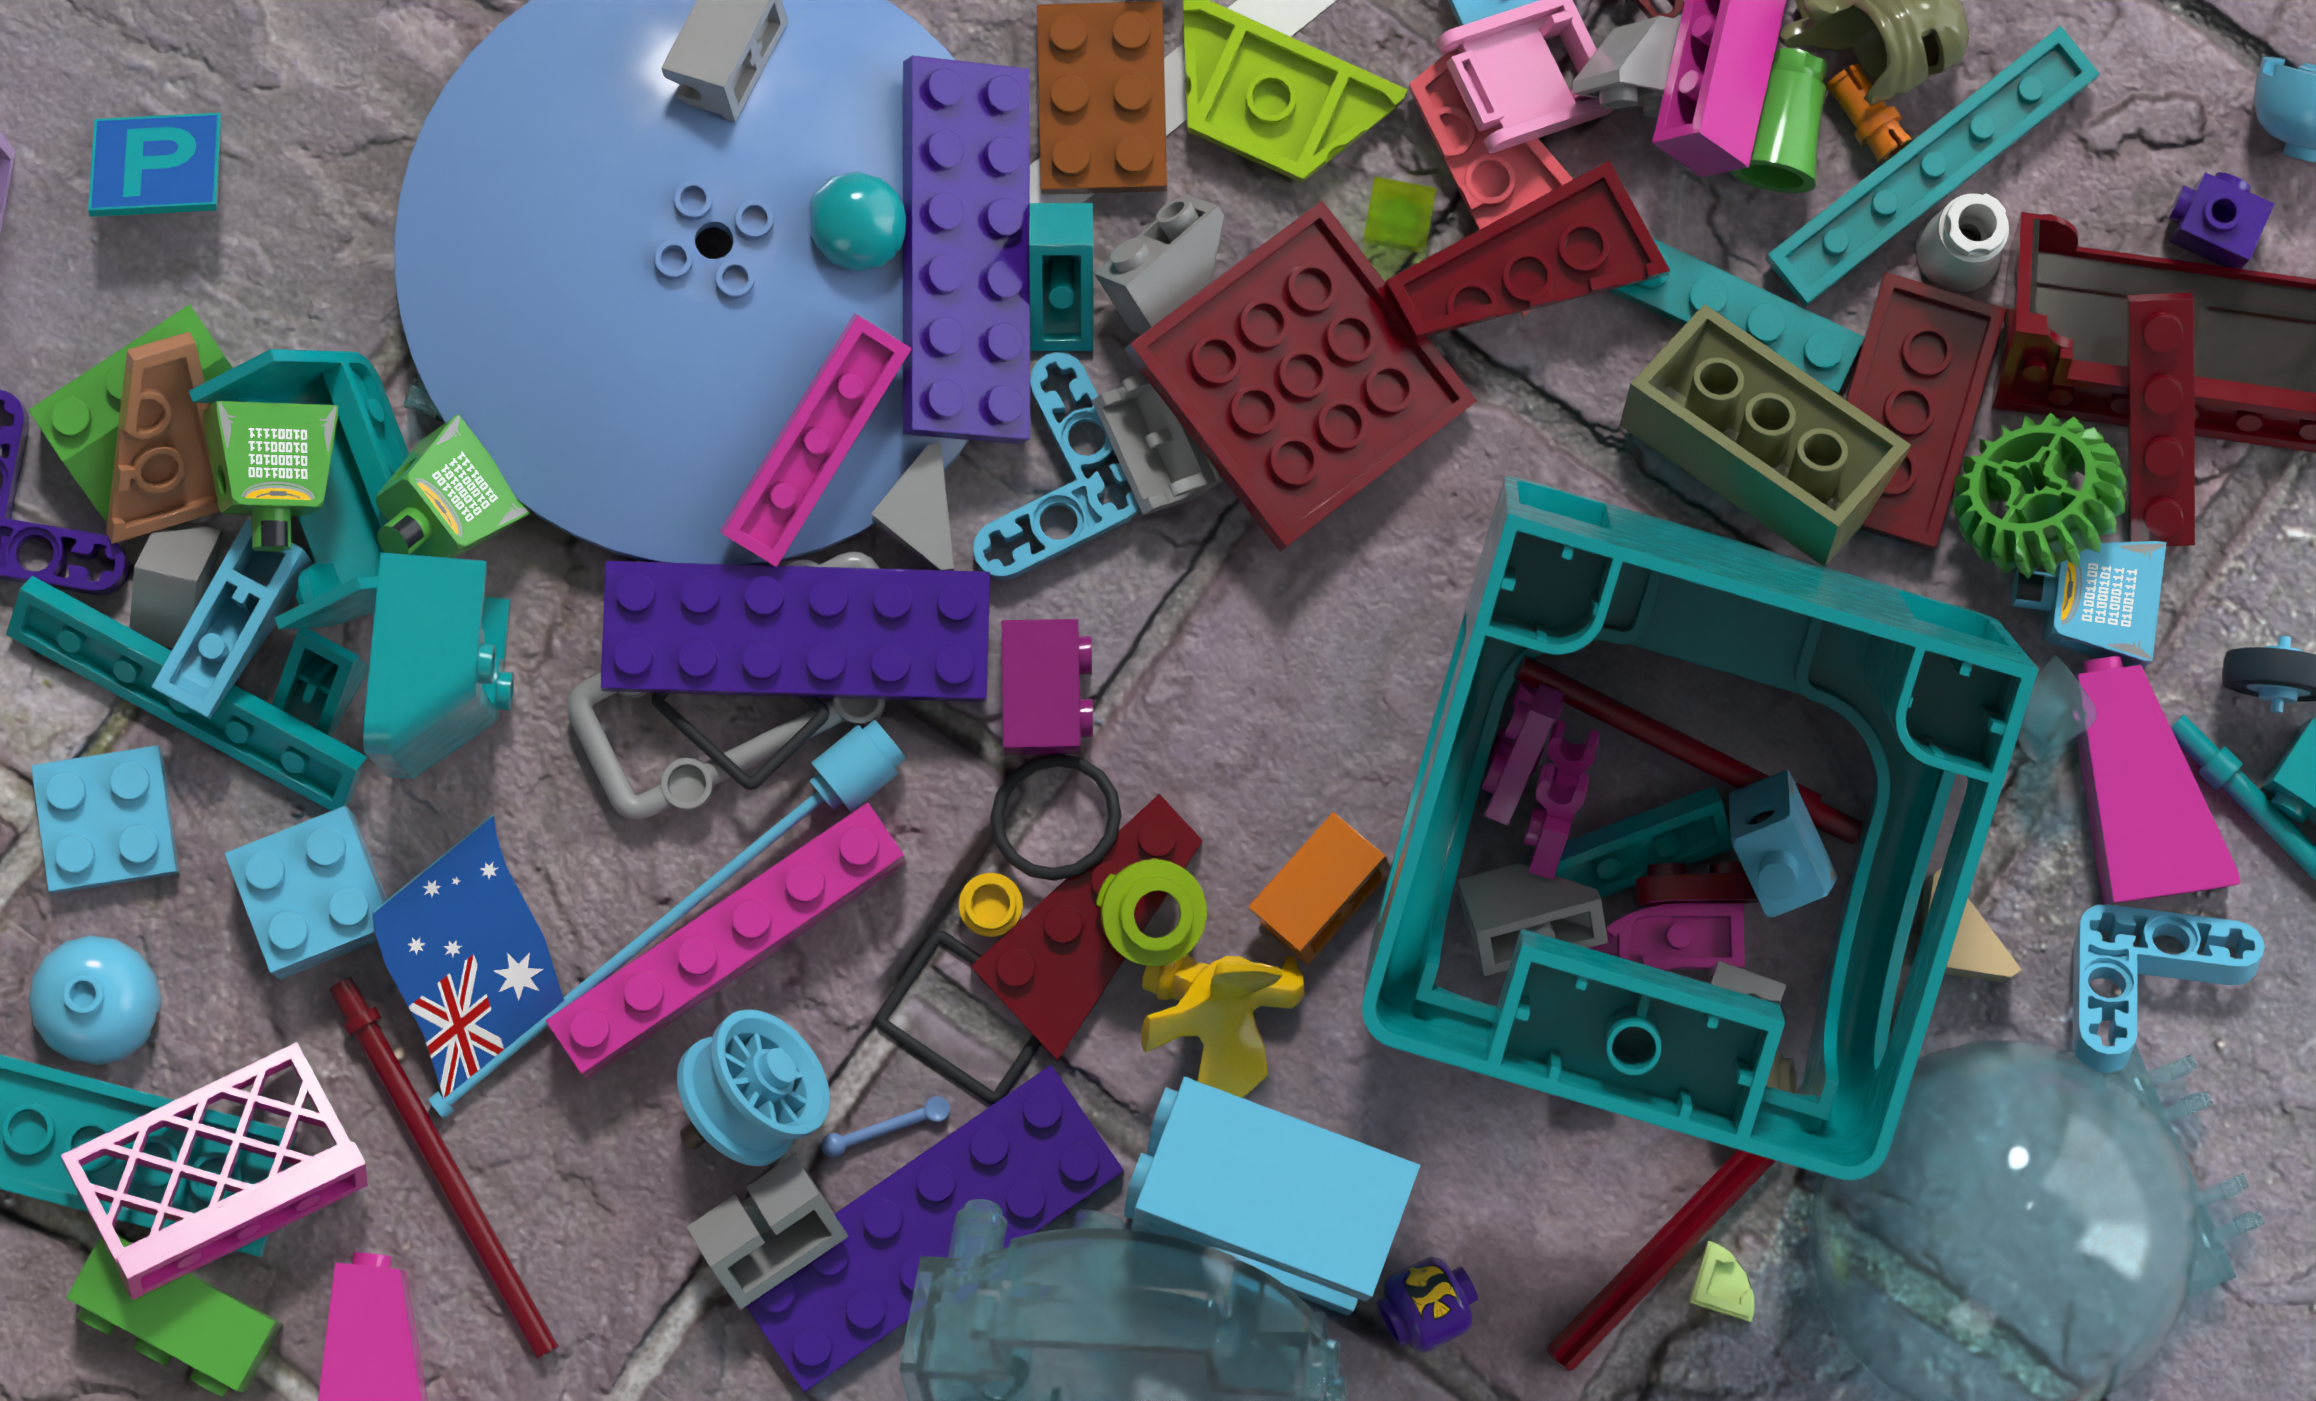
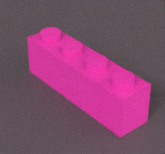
[1652,0,1787,177]

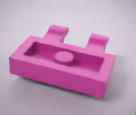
[1482,682,1564,826]
[1523,720,1600,880]

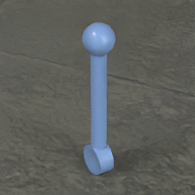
[821,1096,950,1158]

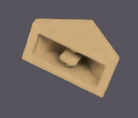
[1914,868,2022,983]

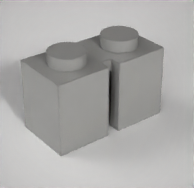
[687,1155,849,1310]

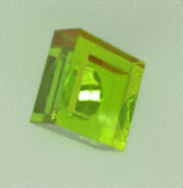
[1362,176,1437,254]

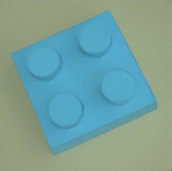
[31,745,180,894]

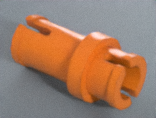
[1826,63,1912,164]

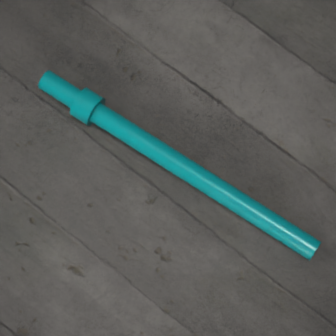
[2170,714,2316,882]

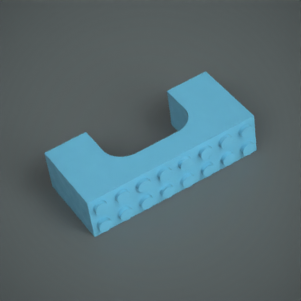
[1124,1076,1420,1316]

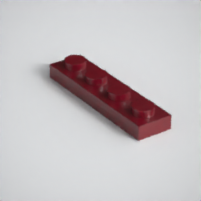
[2127,292,2195,547]

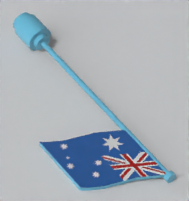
[371,719,907,1119]

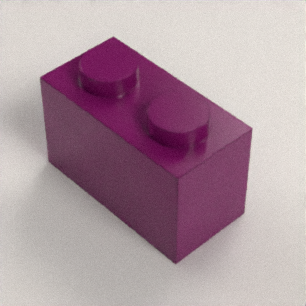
[1001,619,1093,755]

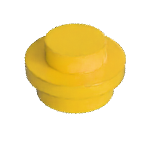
[959,873,1023,937]

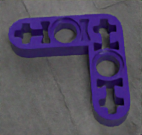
[0,389,130,595]

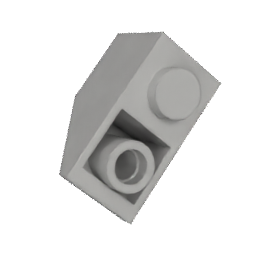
[1573,16,1681,117]
[1094,194,1224,335]

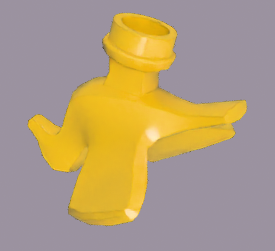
[1141,954,1305,1098]

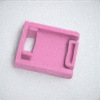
[1435,0,1614,153]

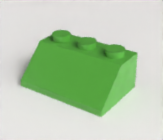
[28,304,233,523]

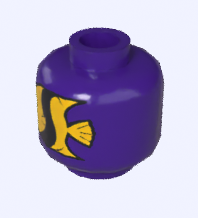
[1377,1256,1478,1353]

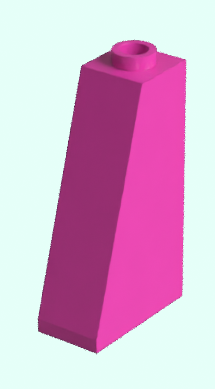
[2067,656,2241,905]
[318,1252,428,1401]

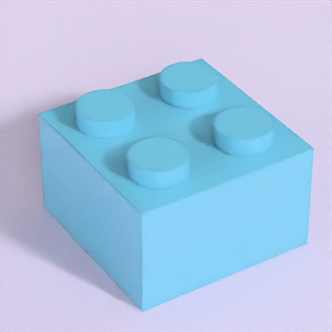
[224,805,387,980]

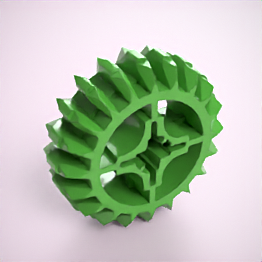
[1953,412,2127,579]

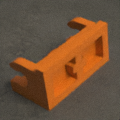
[1248,812,1390,966]

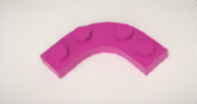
[1551,903,1745,1098]

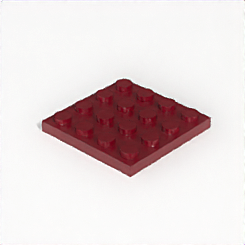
[1124,201,1477,552]

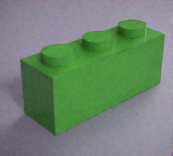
[66,1233,283,1397]

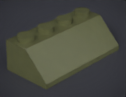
[1619,304,1911,567]

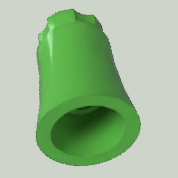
[1729,48,1827,193]

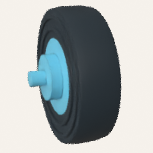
[2222,636,2316,713]

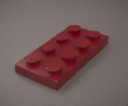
[1845,272,2007,552]

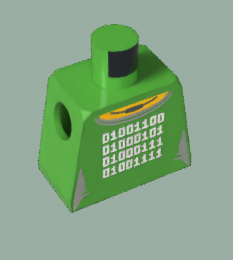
[203,401,338,552]
[376,414,532,558]

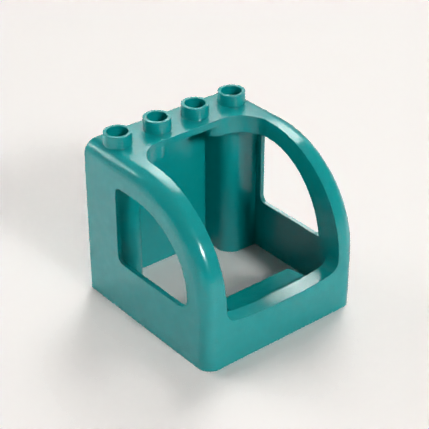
[1362,476,2039,1180]

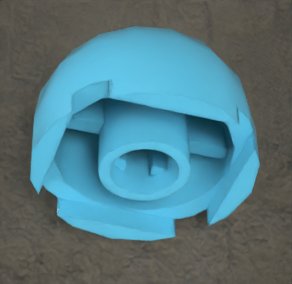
[2254,57,2316,162]
[28,935,161,1065]

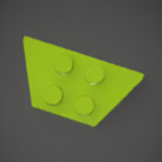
[1183,0,1408,183]

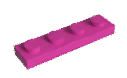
[719,313,912,567]

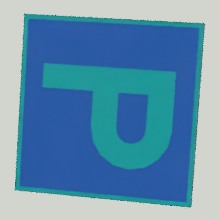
[88,113,222,217]

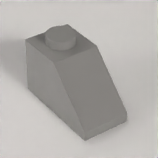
[1457,863,1608,976]

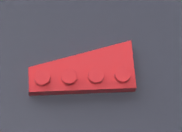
[1408,49,1573,319]

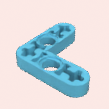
[973,352,1140,581]
[2073,904,2265,1073]

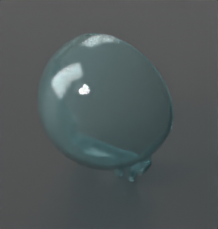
[1810,1040,2265,1401]

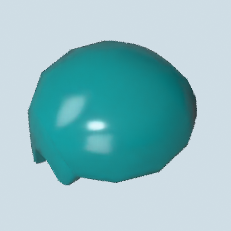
[810,171,906,272]

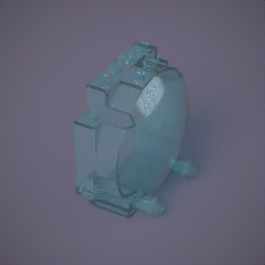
[899,1199,1346,1401]

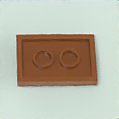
[1037,1,1168,194]

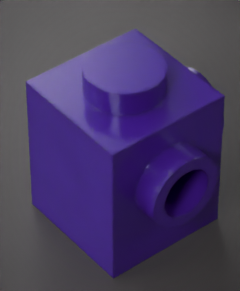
[2167,172,2275,269]

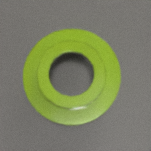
[1096,858,1207,966]

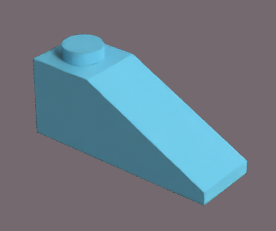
[152,519,313,719]

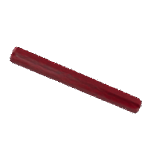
[1547,1149,1776,1371]

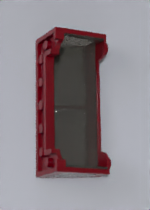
[1992,212,2316,453]

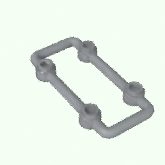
[566,551,889,821]

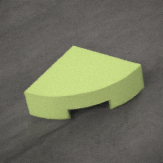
[1688,1241,1755,1323]

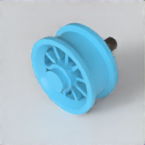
[677,1010,830,1166]

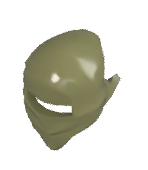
[1778,0,1969,106]

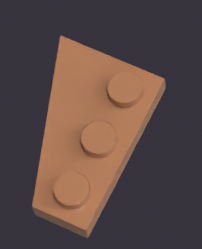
[106,332,220,544]

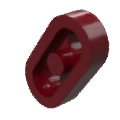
[1635,862,1759,907]

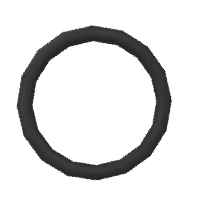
[990,753,1122,881]

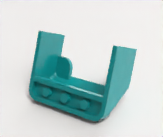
[189,349,415,630]
[363,552,514,780]

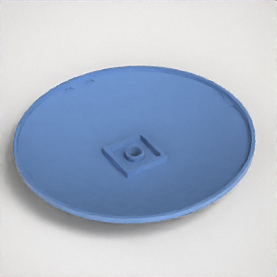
[394,0,970,565]

